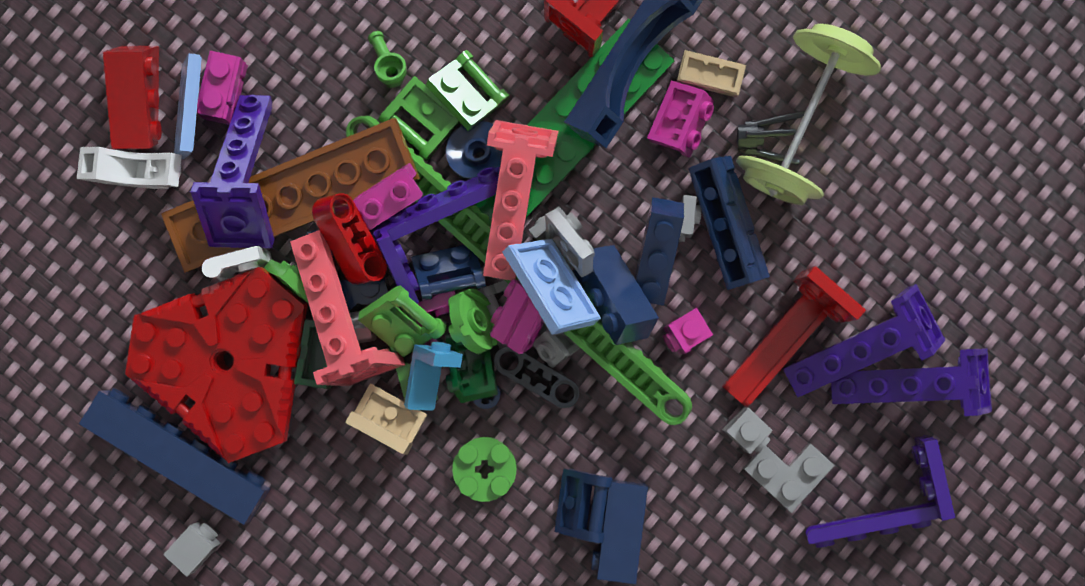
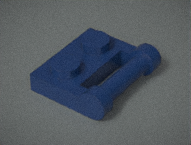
[411,245,486,301]
[554,468,612,543]

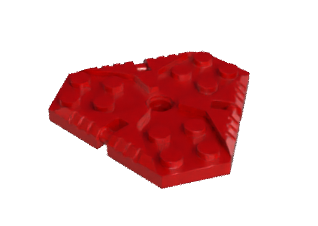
[125,267,308,463]

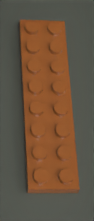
[161,118,420,273]

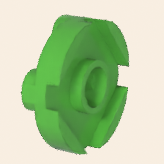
[448,289,499,355]
[452,437,517,502]

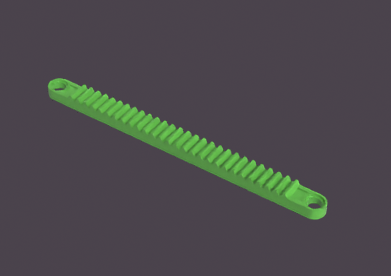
[346,116,692,425]

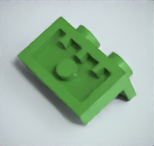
[263,259,308,303]

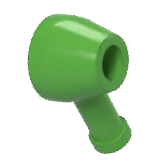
[368,31,407,88]

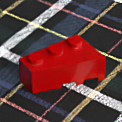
[103,46,162,149]

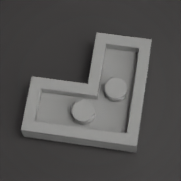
[545,209,595,277]
[743,443,835,513]

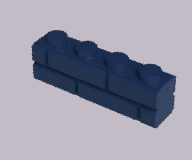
[688,156,770,290]

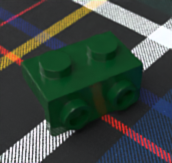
[445,333,498,403]

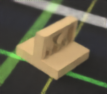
[345,383,427,455]

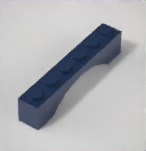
[564,0,703,149]

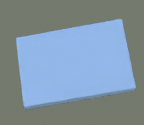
[174,53,202,159]
[502,238,601,335]

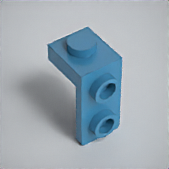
[404,342,463,410]

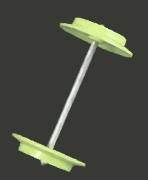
[736,24,881,205]

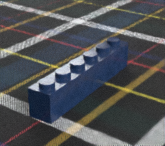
[79,388,271,525]

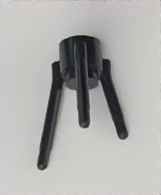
[737,111,805,165]

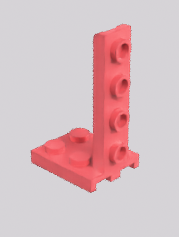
[483,120,559,281]
[290,230,406,386]

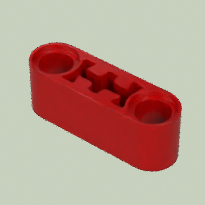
[312,193,387,285]

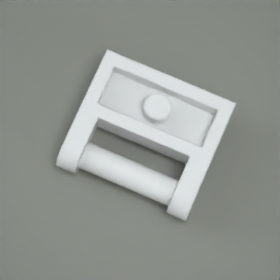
[202,246,272,281]

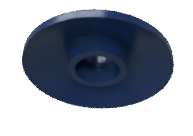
[446,121,503,180]

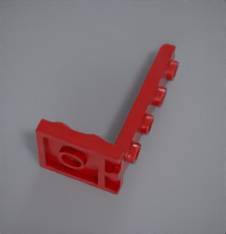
[544,0,621,57]
[722,266,866,407]

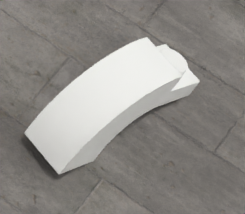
[77,147,182,189]

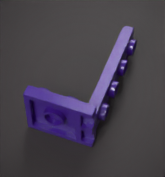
[190,95,275,248]
[371,167,500,304]
[783,284,945,397]
[831,348,992,416]
[805,435,955,548]

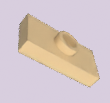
[676,50,746,98]

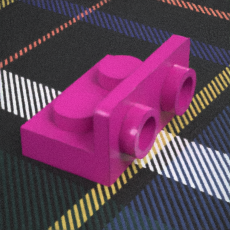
[647,80,714,158]
[353,163,423,230]

